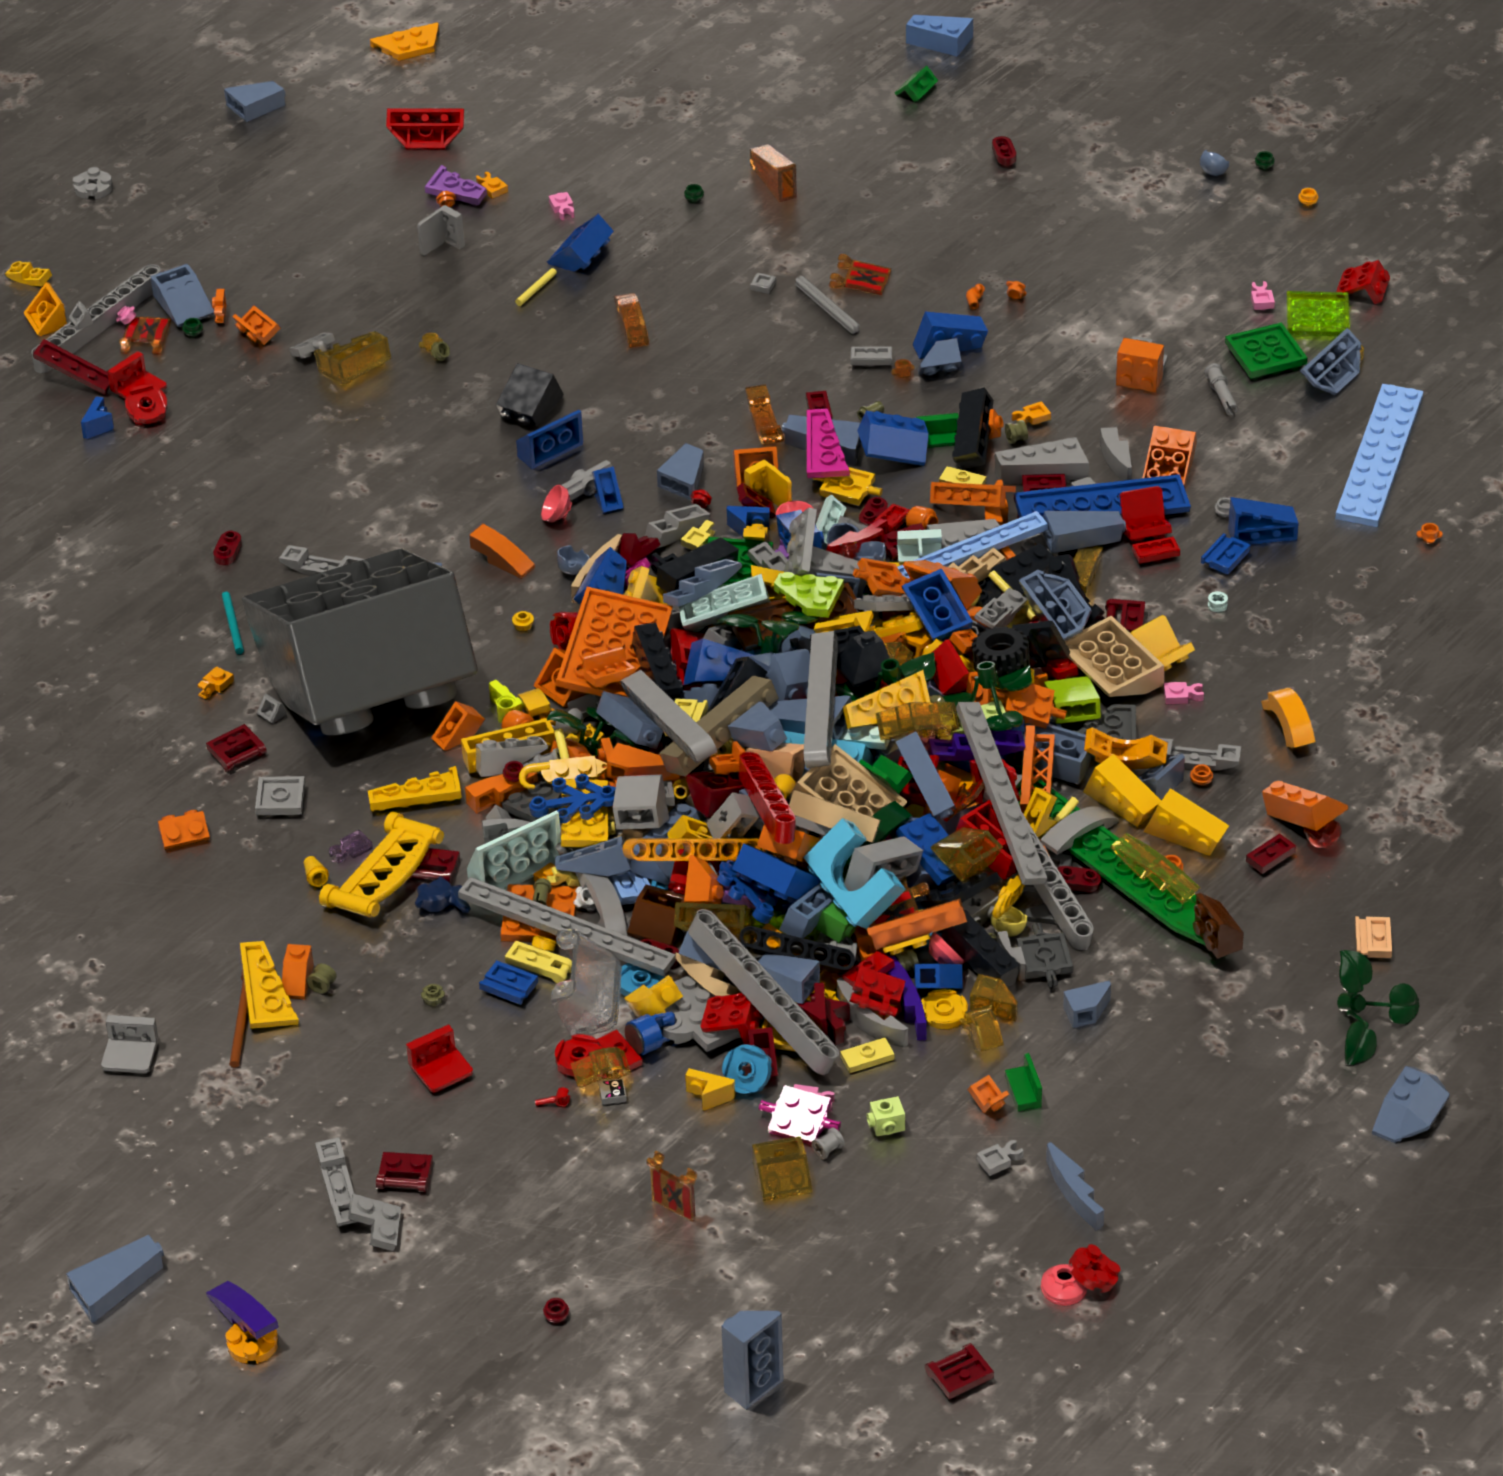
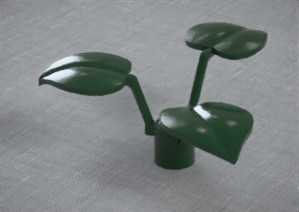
[717,611,819,654]
[835,652,936,736]
[942,661,1032,731]
[547,707,649,756]
[1337,950,1419,1065]

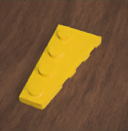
[843,670,933,729]
[368,766,462,811]
[240,941,299,1029]

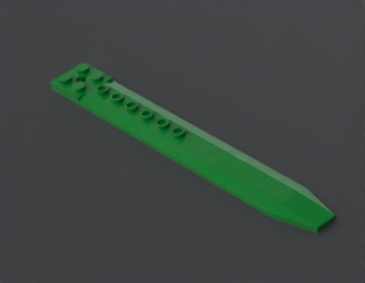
[948,759,1206,946]

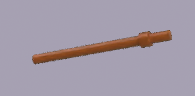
[229,969,248,1068]

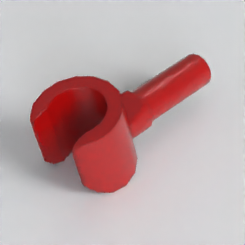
[535,1087,571,1107]

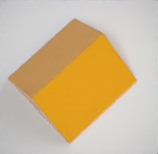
[24,282,67,336]

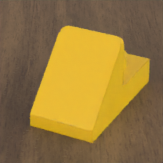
[1023,787,1058,837]
[685,1068,735,1110]

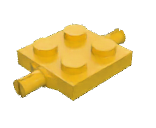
[812,467,883,506]

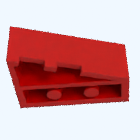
[953,800,1018,880]

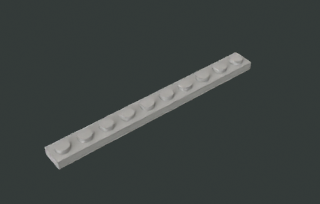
[956,702,1047,885]
[458,877,676,976]

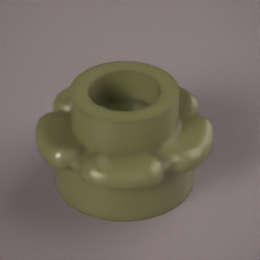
[431,342,450,361]
[421,984,445,1006]

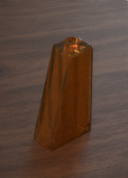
[750,144,797,203]

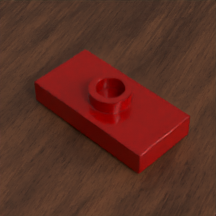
[873,504,910,533]
[1132,536,1181,564]
[843,951,895,986]
[597,1029,643,1075]

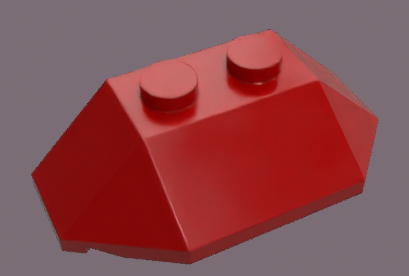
[386,108,464,149]

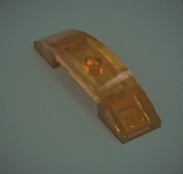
[614,293,649,348]
[745,384,784,445]

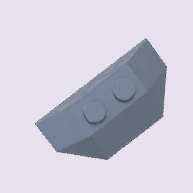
[1300,328,1361,395]
[1019,570,1092,641]
[1372,1066,1450,1143]

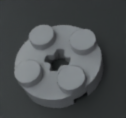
[73,167,113,199]

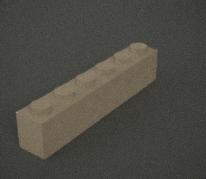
[659,676,779,776]

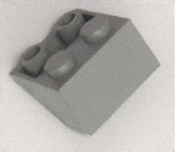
[613,775,669,830]

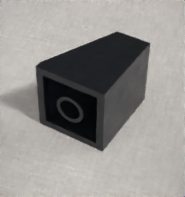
[496,363,564,426]

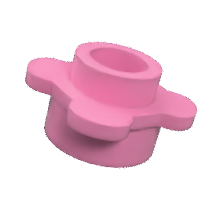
[116,306,136,325]

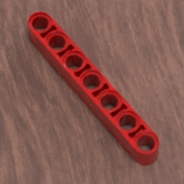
[739,752,796,844]

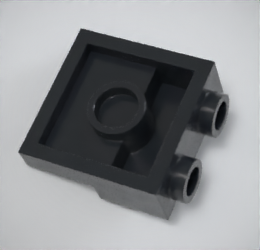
[1012,620,1070,668]

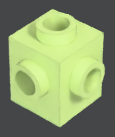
[866,1096,905,1136]

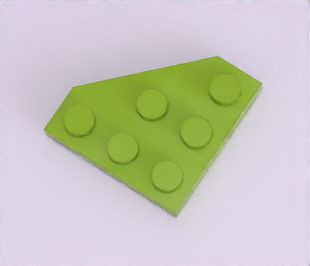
[774,572,844,618]

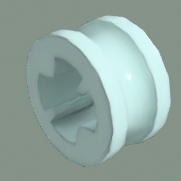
[1208,591,1228,613]

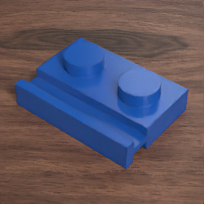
[1201,533,1251,575]
[479,960,538,1005]

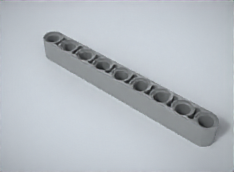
[31,264,161,373]
[804,631,838,768]
[620,670,717,763]
[982,787,1094,951]
[688,909,839,1075]

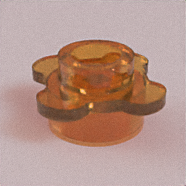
[891,359,915,378]

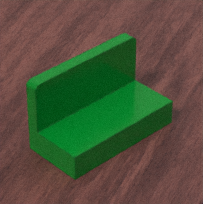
[894,66,939,102]
[916,413,959,448]
[858,755,913,794]
[1005,1053,1042,1112]

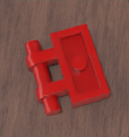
[849,965,905,1017]

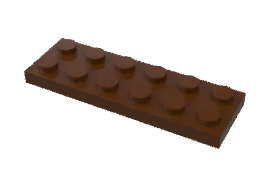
[728,583,864,652]

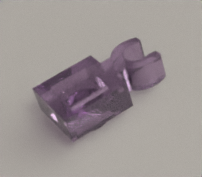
[329,830,373,864]

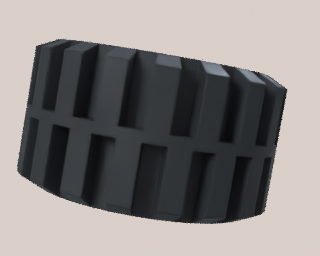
[972,627,1030,678]

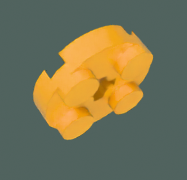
[226,1323,278,1364]

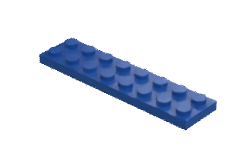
[1013,474,1191,518]

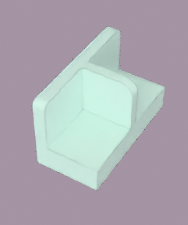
[897,529,942,563]

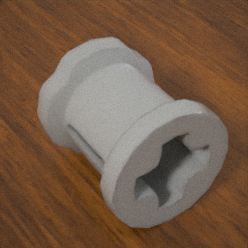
[811,1128,845,1159]

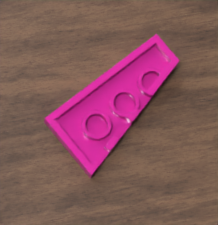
[807,409,850,479]

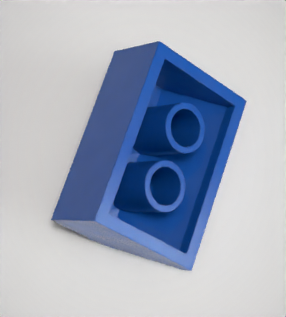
[547,213,614,272]
[516,410,583,469]
[857,411,928,466]
[902,568,973,643]
[732,843,821,900]

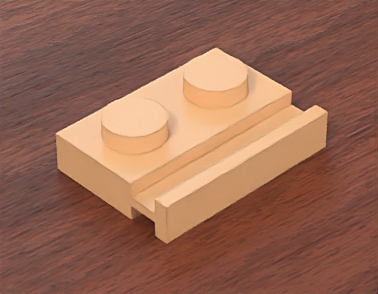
[1355,916,1392,958]

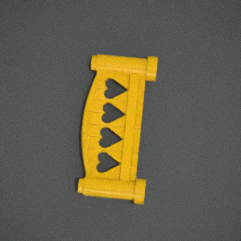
[319,812,444,917]

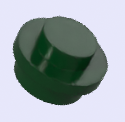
[1255,151,1275,169]
[684,184,704,202]
[182,318,203,336]

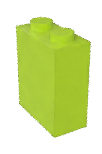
[1044,676,1101,724]

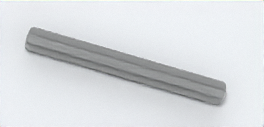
[795,276,860,334]

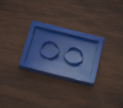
[895,813,974,886]

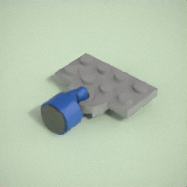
[625,975,741,1056]

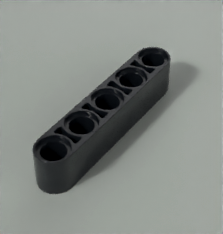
[738,926,855,975]

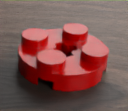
[125,385,167,425]
[555,1034,604,1078]
[1069,1244,1121,1293]

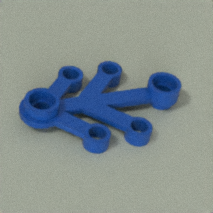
[529,774,616,823]
[717,860,780,924]

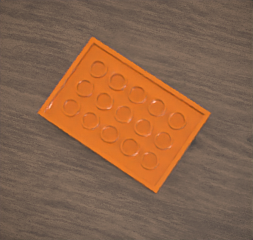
[556,587,673,698]

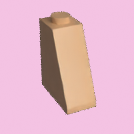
[746,743,805,783]

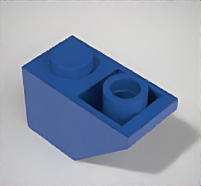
[914,964,963,989]

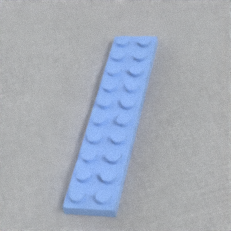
[1335,383,1423,527]

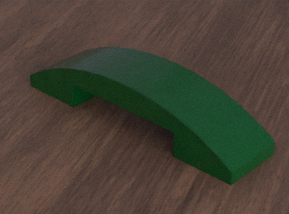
[844,801,913,869]

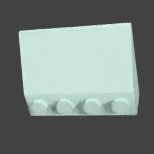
[679,574,771,632]
[467,810,561,890]

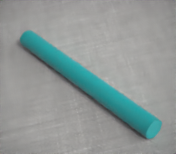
[222,591,244,654]

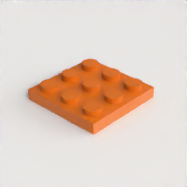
[500,884,578,943]

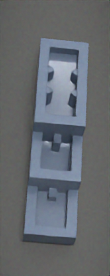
[663,559,742,607]
[1046,1142,1104,1231]

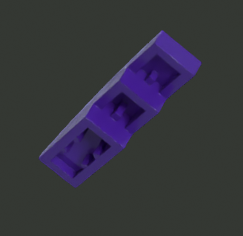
[927,730,1026,761]
[888,955,927,1040]
[206,1281,279,1340]

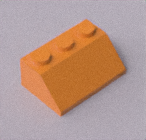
[903,560,982,610]
[1262,781,1348,831]

